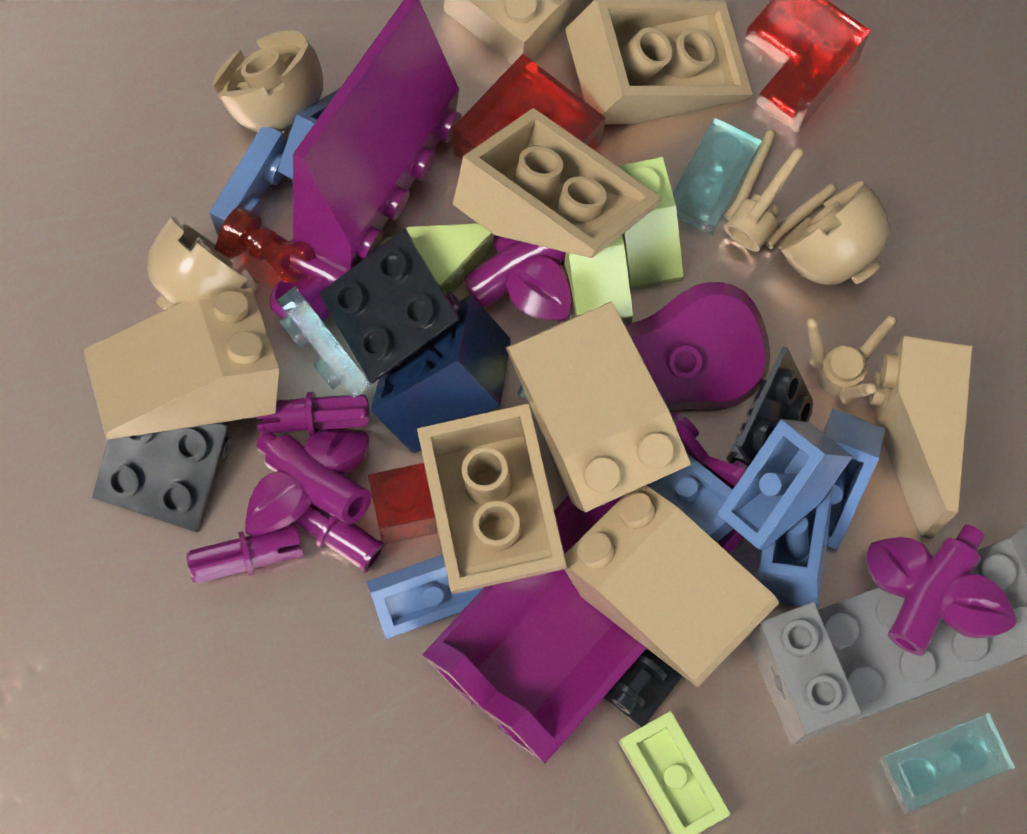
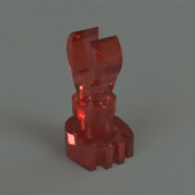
[214,206,317,283]

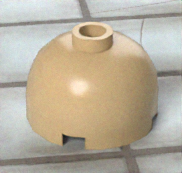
[212,31,323,133]
[779,181,890,285]
[147,217,259,310]

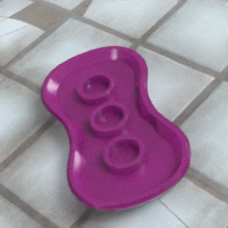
[624,282,770,412]

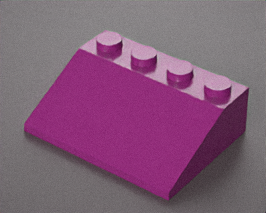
[293,0,462,273]

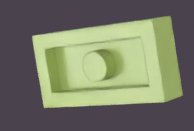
[619,711,731,834]

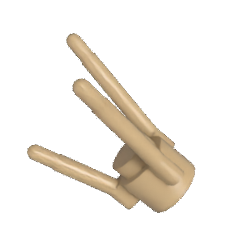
[724,130,837,252]
[807,316,897,405]

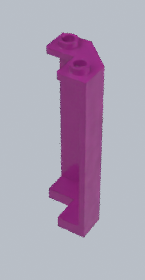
[422,412,748,763]

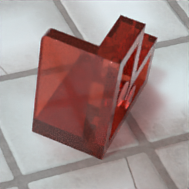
[745,0,871,133]
[452,53,606,160]

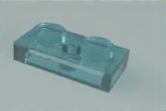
[673,117,762,235]
[277,286,371,398]
[879,713,1015,814]

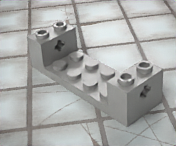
[747,523,1027,746]

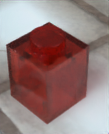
[368,463,437,544]

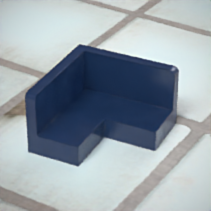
[371,295,511,453]

